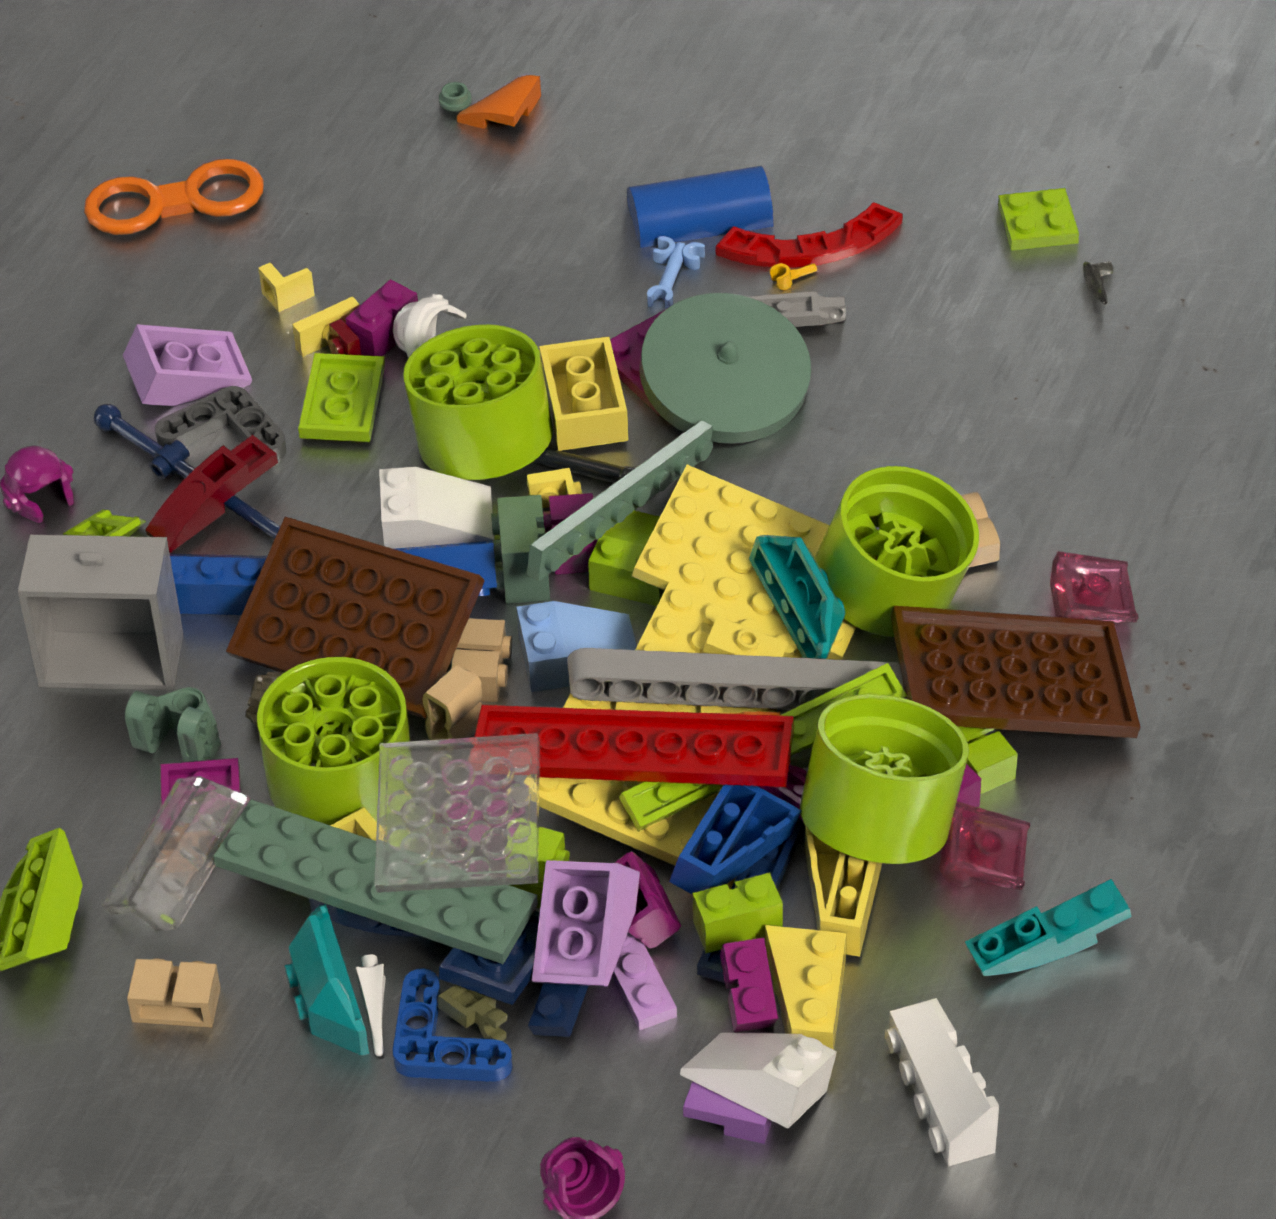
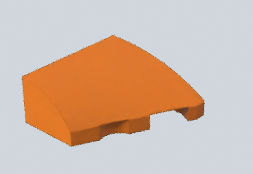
[457,75,541,129]

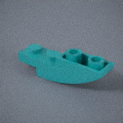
[965,879,1132,976]

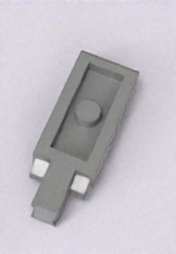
[750,291,846,327]

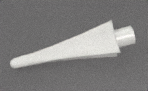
[355,954,386,1057]

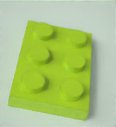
[298,353,385,442]

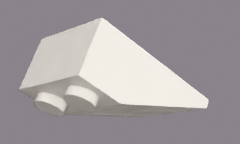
[379,467,494,549]
[680,1033,837,1128]

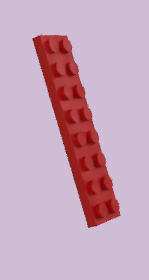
[469,705,795,787]

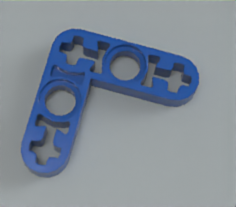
[393,968,513,1082]

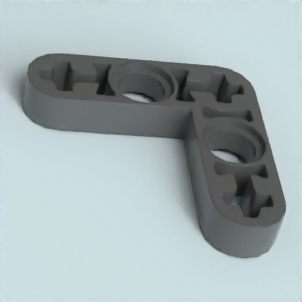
[155,386,286,460]

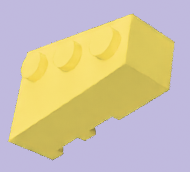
[765,925,846,1050]

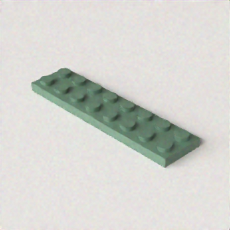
[213,799,538,964]

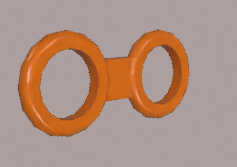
[84,159,264,235]

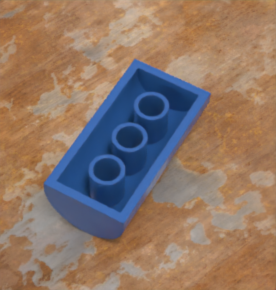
[627,166,774,248]

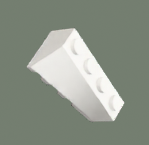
[885,998,999,1167]

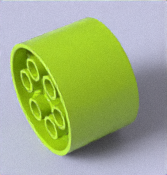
[403,324,553,480]
[815,466,979,637]
[257,657,413,825]
[800,694,969,864]

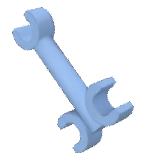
[647,236,705,309]

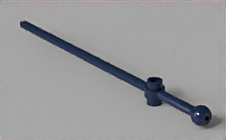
[93,404,280,540]

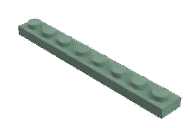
[526,420,713,581]

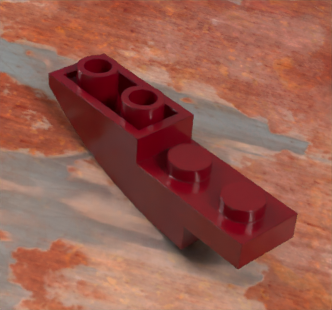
[145,435,278,553]

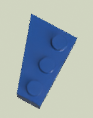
[669,785,802,894]

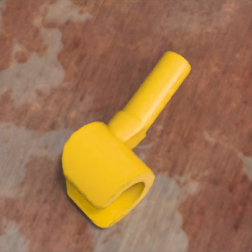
[770,263,817,291]

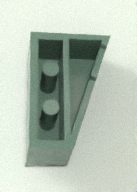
[491,495,550,604]

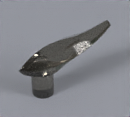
[1083,261,1113,305]

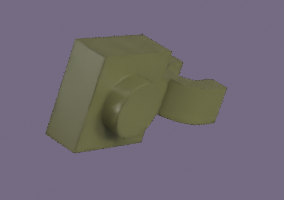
[438,985,507,1041]

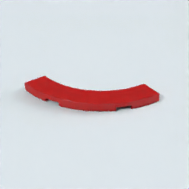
[715,202,903,268]

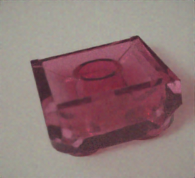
[1050,551,1139,623]
[940,801,1030,890]

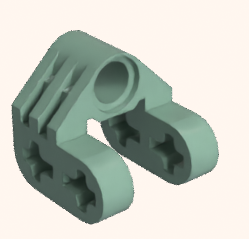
[125,687,221,762]

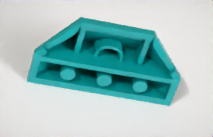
[749,535,845,659]
[284,904,369,1056]

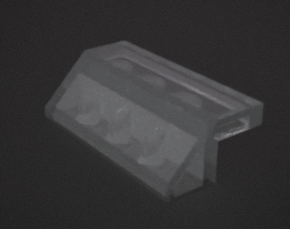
[101,776,251,932]

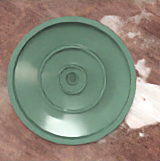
[640,293,811,444]

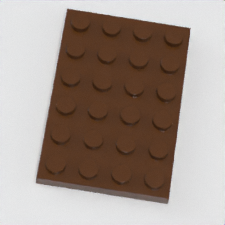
[226,516,485,719]
[890,605,1141,738]

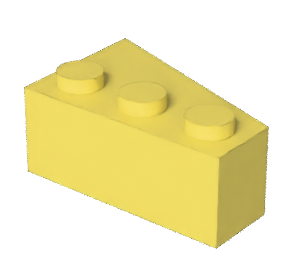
[805,825,882,957]

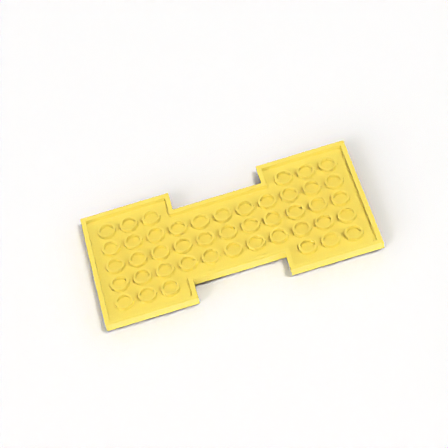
[519,465,878,890]

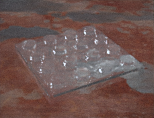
[375,733,540,893]

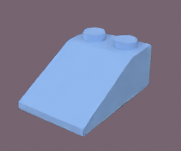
[516,601,637,692]

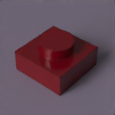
[328,319,361,355]

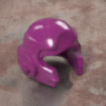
[0,445,74,523]
[540,1137,625,1219]

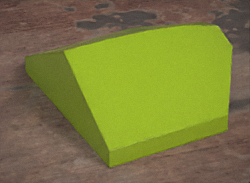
[63,509,146,537]

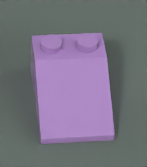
[123,324,252,406]
[532,860,640,987]

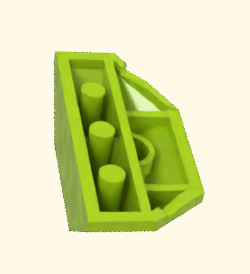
[0,827,83,971]

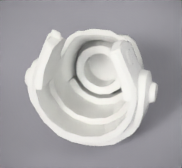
[393,294,467,357]

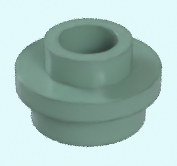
[439,82,472,112]

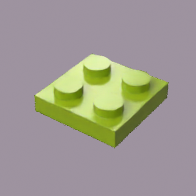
[998,188,1079,251]

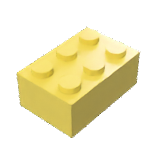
[539,336,628,451]

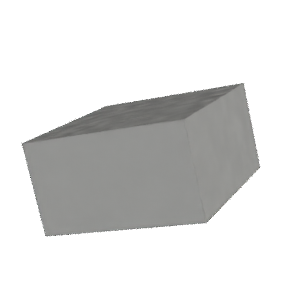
[18,534,184,690]

